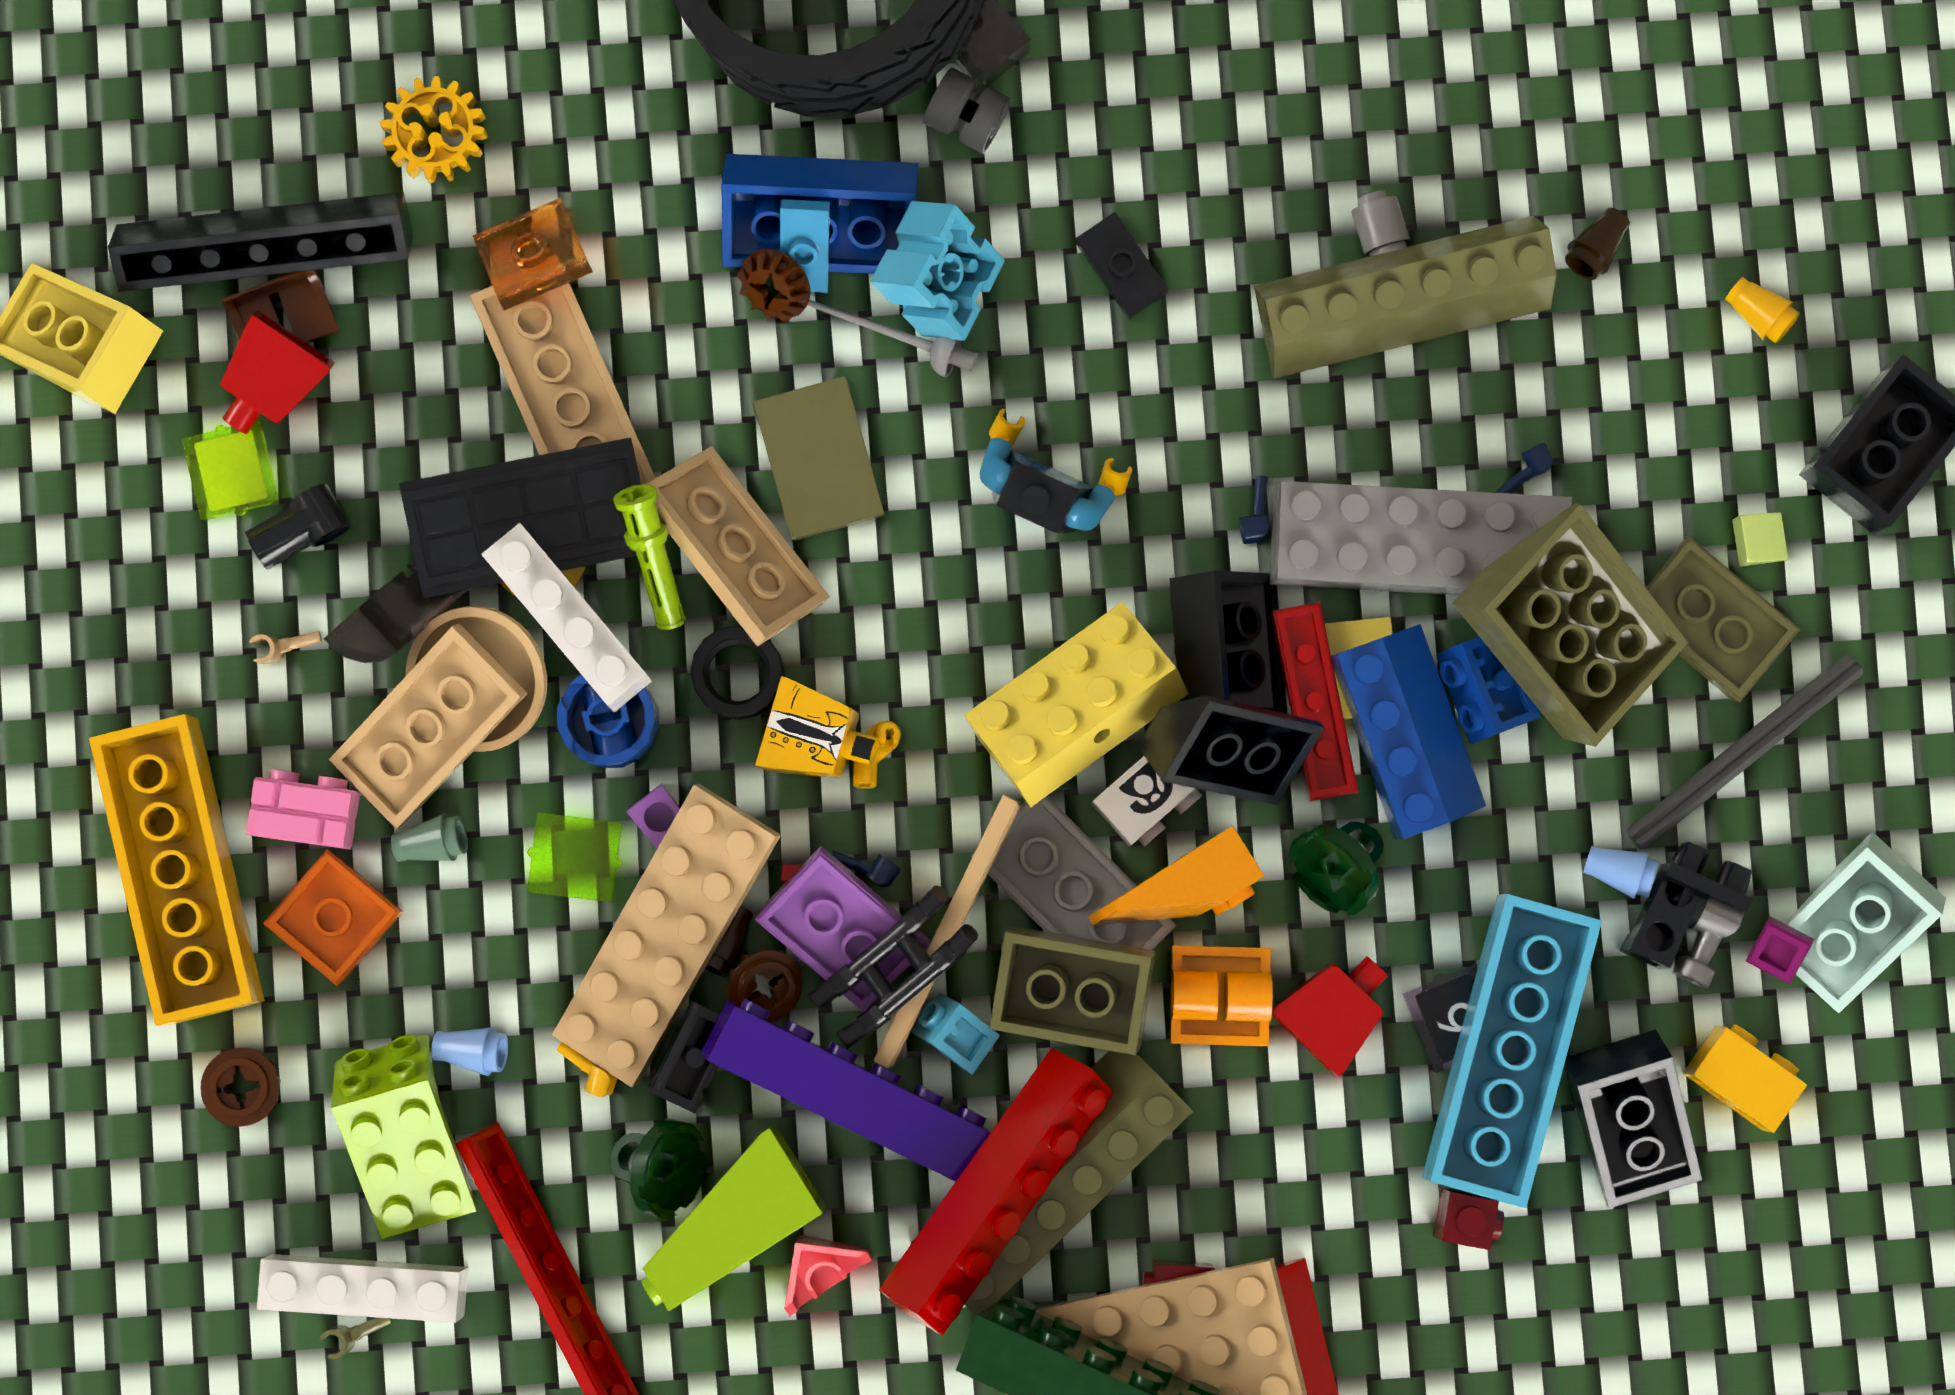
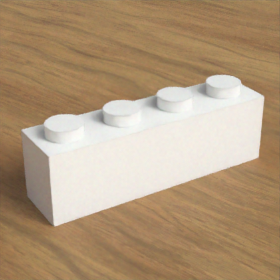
[481,523,652,712]
[257,1254,468,1323]

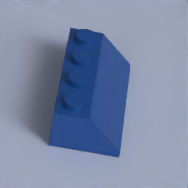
[721,154,918,274]
[1331,624,1486,839]

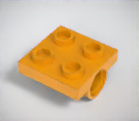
[1170,946,1273,1046]

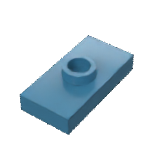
[780,199,830,293]

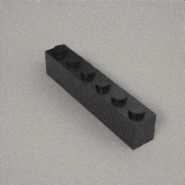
[108,192,413,292]

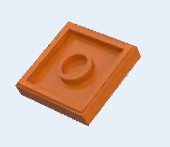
[263,849,403,986]

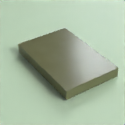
[753,376,885,541]
[1645,536,1801,704]

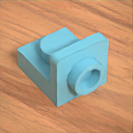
[912,993,1000,1075]

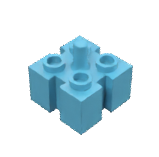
[870,201,1005,341]

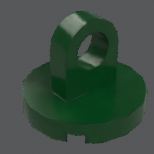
[1288,822,1384,915]
[609,1118,707,1219]

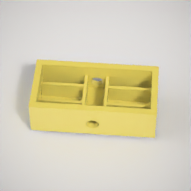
[964,601,1189,808]

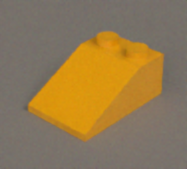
[1088,826,1265,925]

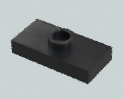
[1075,212,1169,320]

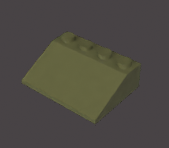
[1452,503,1688,747]

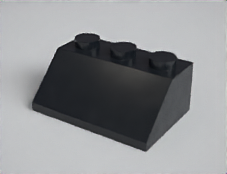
[1169,570,1288,714]
[1138,695,1325,805]

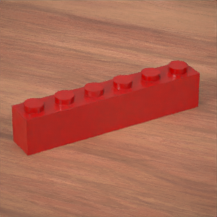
[879,1048,1114,1336]

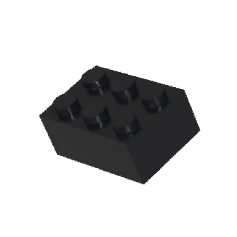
[1799,354,1955,535]

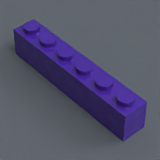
[700,998,991,1182]

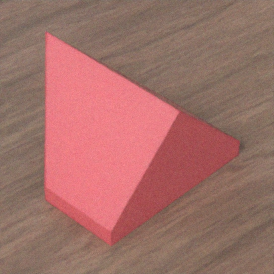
[784,1235,873,1316]

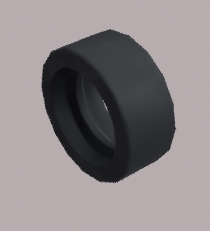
[690,625,785,720]

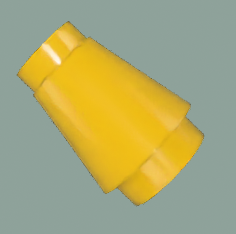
[1725,277,1800,344]

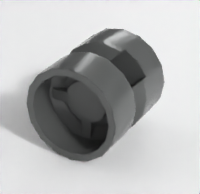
[923,67,1011,154]

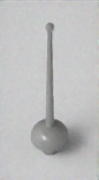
[808,300,978,378]

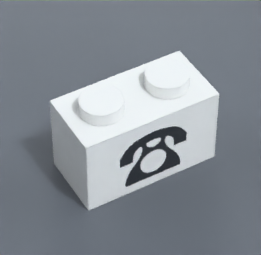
[1091,756,1202,847]

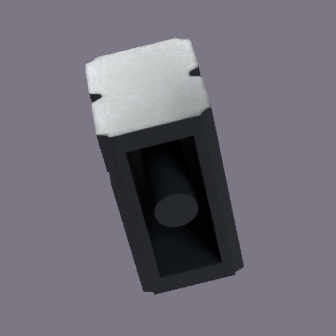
[647,1000,720,1113]

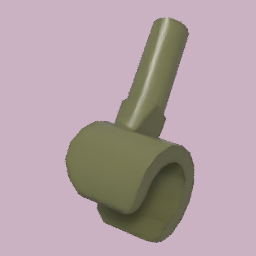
[319,1317,392,1359]

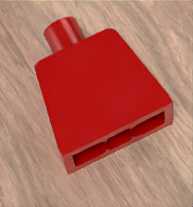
[220,310,335,434]
[1272,956,1388,1077]

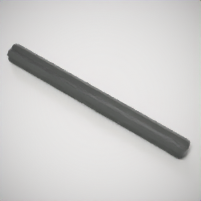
[1626,655,1863,849]

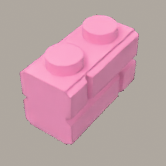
[246,769,360,850]

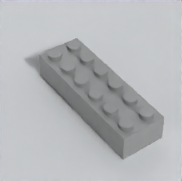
[1269,481,1572,595]

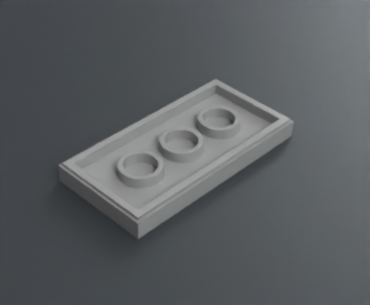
[970,796,1176,950]

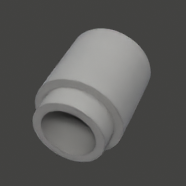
[1351,190,1411,256]

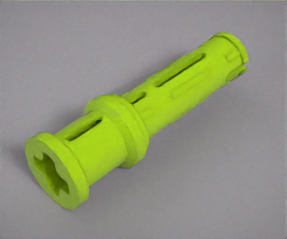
[613,484,687,630]

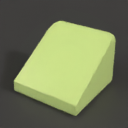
[1732,512,1789,567]

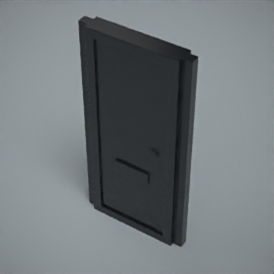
[399,437,641,599]

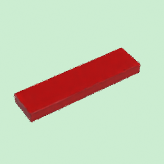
[1271,602,1358,802]

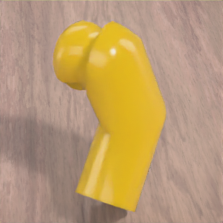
[853,721,901,789]

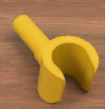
[557,1042,617,1097]

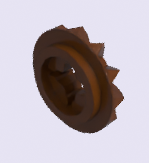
[736,249,811,323]
[725,947,803,1023]
[200,1048,281,1127]

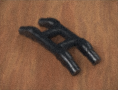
[808,886,978,1049]

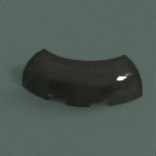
[324,559,468,663]

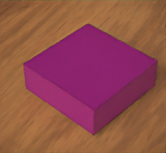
[1746,916,1814,984]

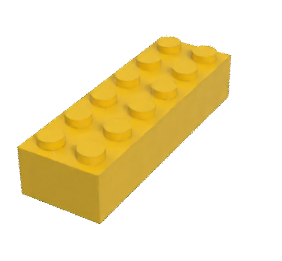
[89,714,265,1026]

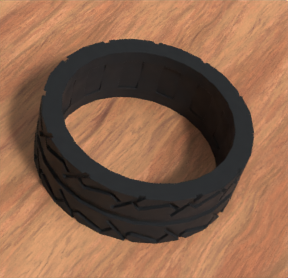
[674,0,983,117]

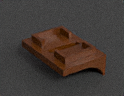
[221,269,340,344]

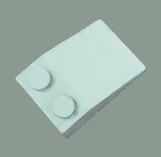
[1785,832,1946,1013]

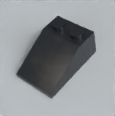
[1564,1029,1702,1208]

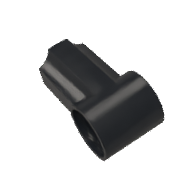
[245,483,351,570]

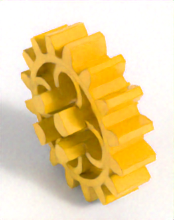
[380,76,487,184]

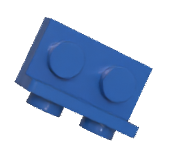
[1436,637,1541,744]

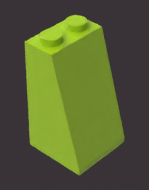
[641,1124,827,1311]

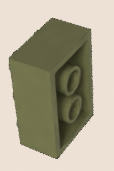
[989,926,1156,1056]

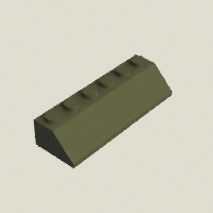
[1254,216,1557,379]
[911,1051,1193,1316]

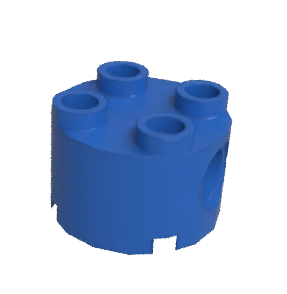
[557,675,659,768]

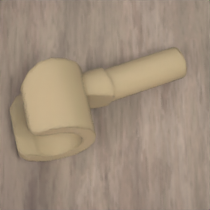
[249,631,322,664]

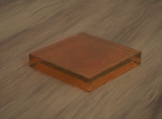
[473,198,593,311]

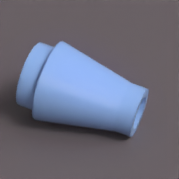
[1583,845,1659,899]
[431,1027,508,1076]

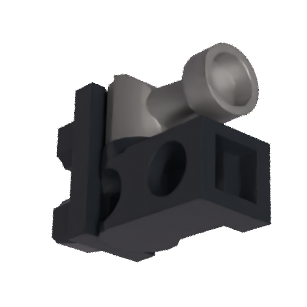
[1620,842,1753,988]

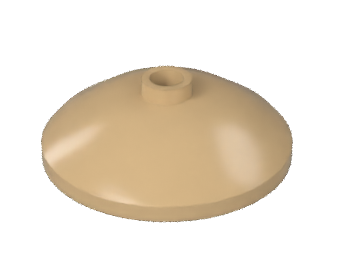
[406,606,547,752]

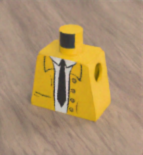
[755,676,879,779]

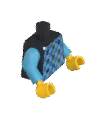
[980,408,1132,534]

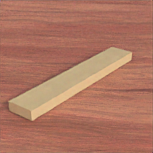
[873,795,1021,1069]

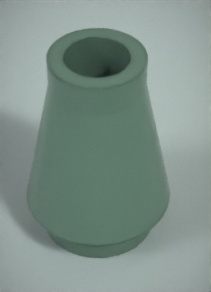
[391,813,468,862]

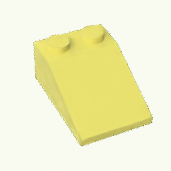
[0,263,163,414]

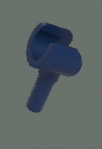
[1495,443,1553,494]
[1239,475,1269,544]
[831,851,900,887]

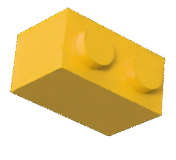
[1682,1024,1807,1133]

